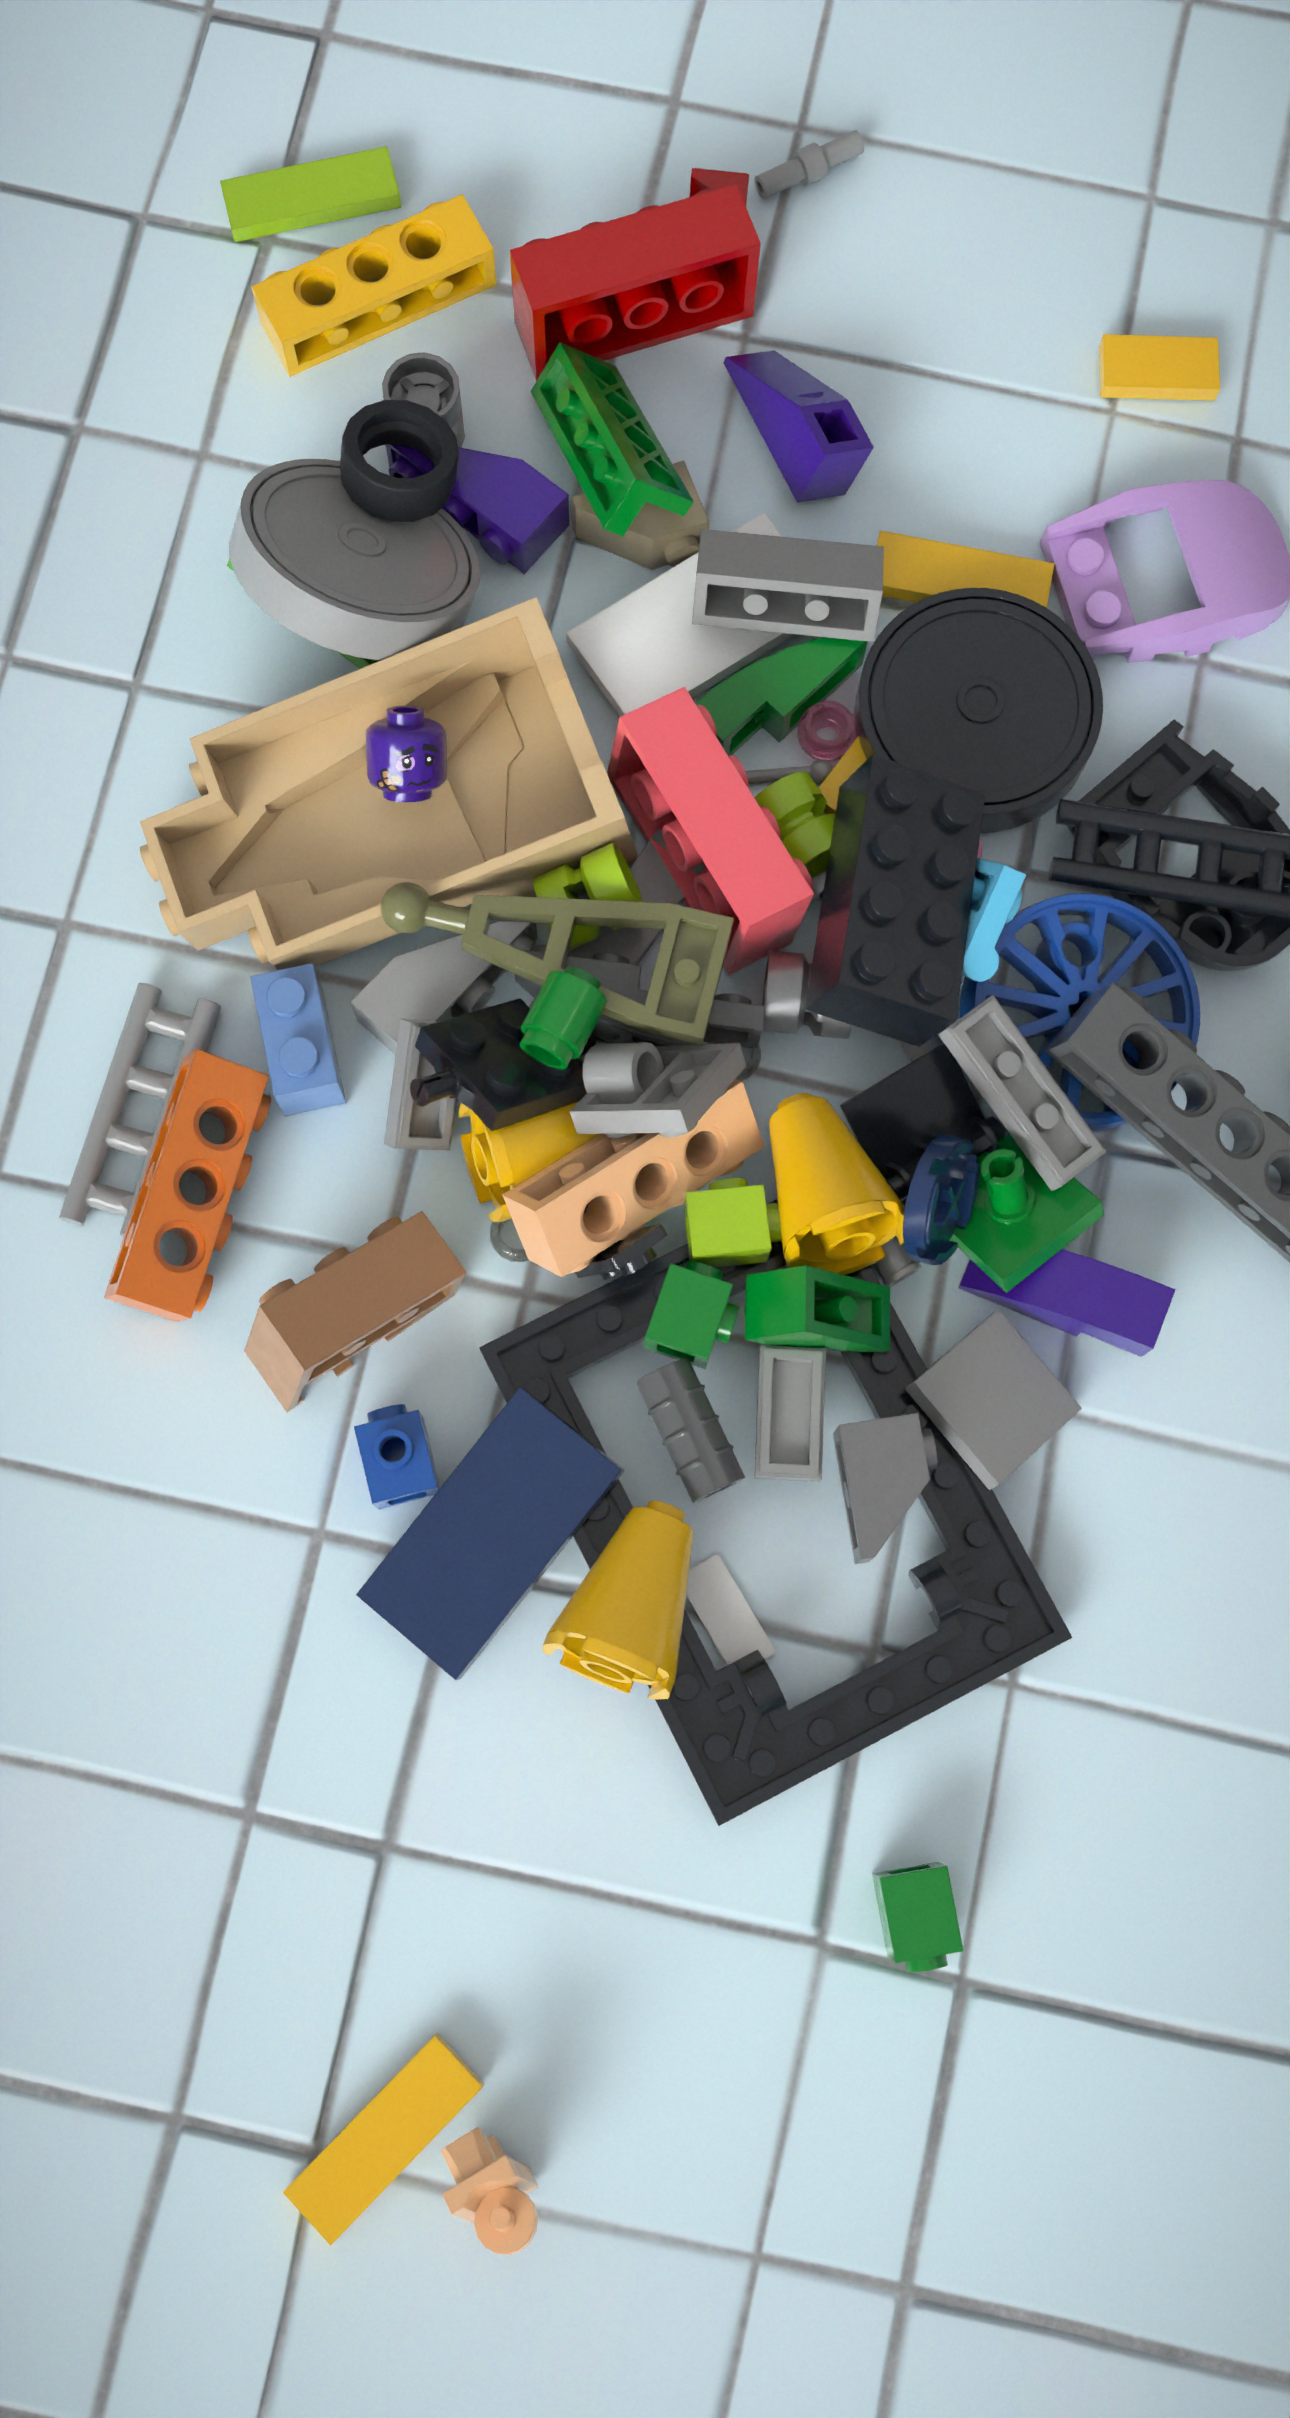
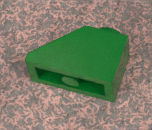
[744,1265,890,1352]

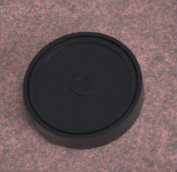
[854,588,1103,833]

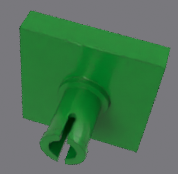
[950,1133,1104,1293]

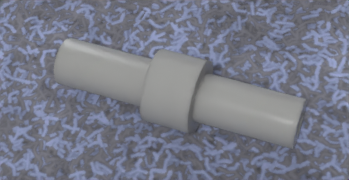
[754,130,864,199]

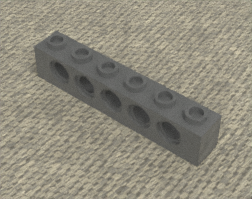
[1045,982,1290,1262]

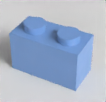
[250,963,346,1116]

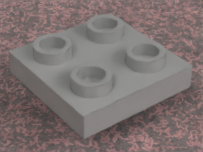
[569,1042,747,1138]

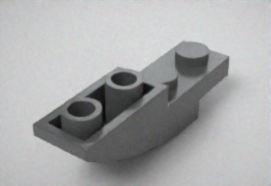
[514,945,765,1048]

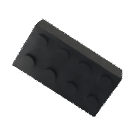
[805,754,985,1047]

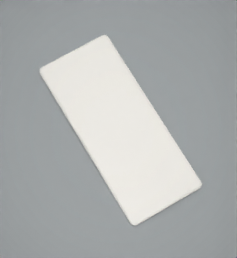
[686,1554,776,1665]

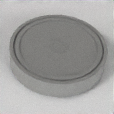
[229,459,481,660]

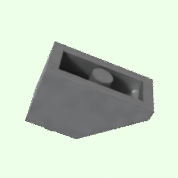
[833,1413,937,1564]

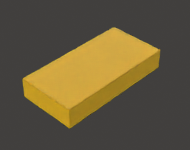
[1099,334,1220,401]

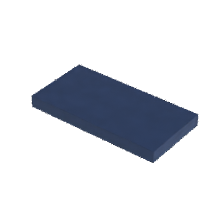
[356,1387,625,1680]

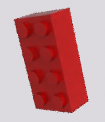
[510,184,761,381]

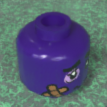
[366,706,447,802]

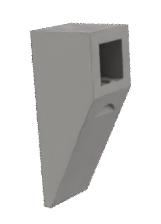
[351,921,538,1055]

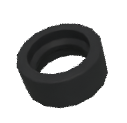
[340,400,459,522]

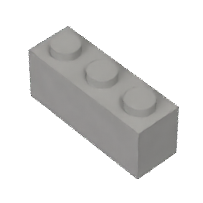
[692,529,884,642]

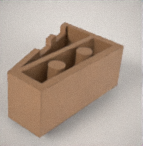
[244,1211,467,1412]

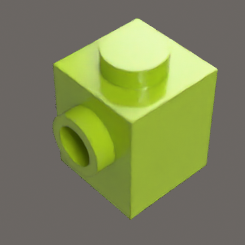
[684,1178,781,1267]

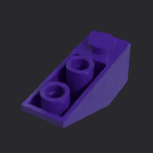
[723,350,874,503]
[385,444,570,575]

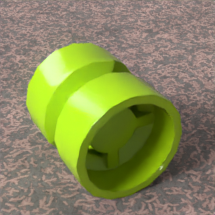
[754,771,835,879]
[533,842,644,951]

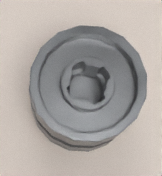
[382,352,465,448]
[762,950,852,1039]

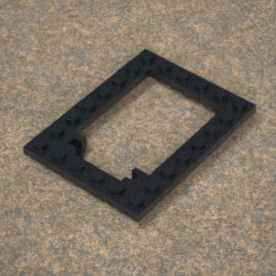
[479,1199,1073,1826]

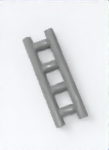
[59,983,221,1237]

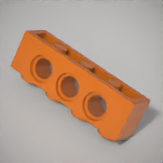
[104,1049,271,1322]

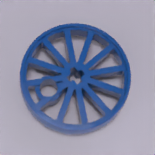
[959,893,1200,1133]

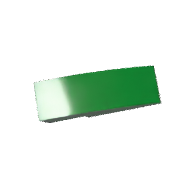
[695,637,868,756]

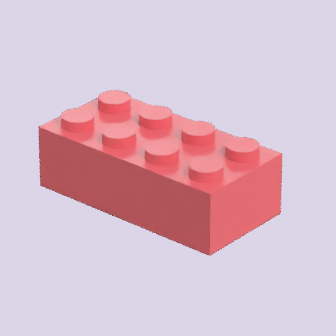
[607,687,814,975]

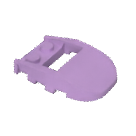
[1040,480,1290,663]

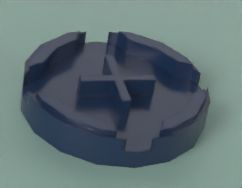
[903,1134,979,1265]

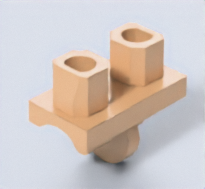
[441,2127,539,2255]

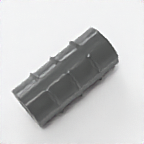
[636,1357,746,1503]

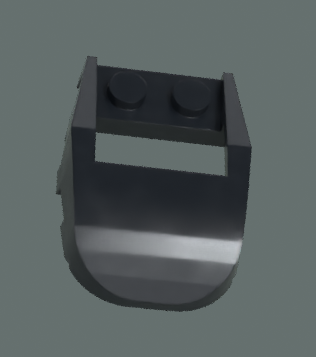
[1066,719,1290,971]

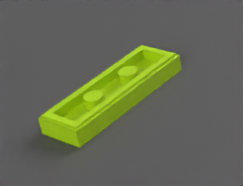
[220,146,401,242]

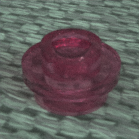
[797,701,857,762]

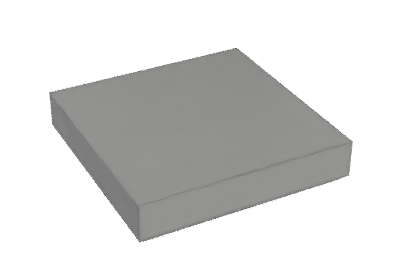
[905,1309,1082,1490]

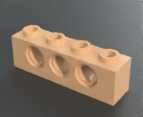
[502,1079,765,1277]

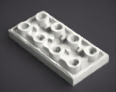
[566,512,795,716]

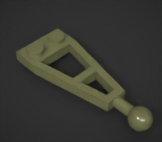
[381,882,734,1046]

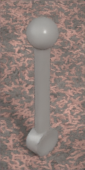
[745,759,833,783]

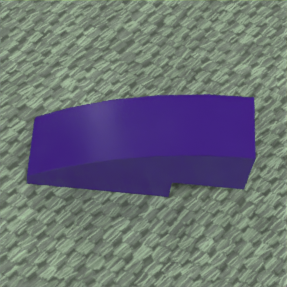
[958,1249,1176,1357]

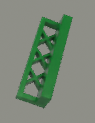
[530,342,694,536]

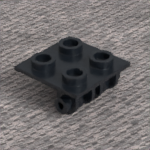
[840,1043,1005,1205]

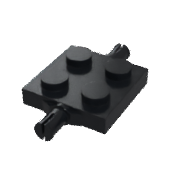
[410,998,596,1131]

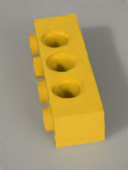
[251,194,496,377]

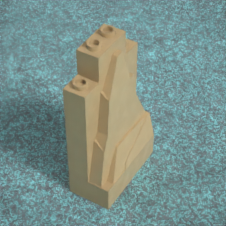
[140,597,638,970]

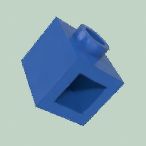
[354,1404,440,1510]

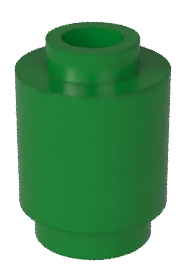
[519,966,607,1069]

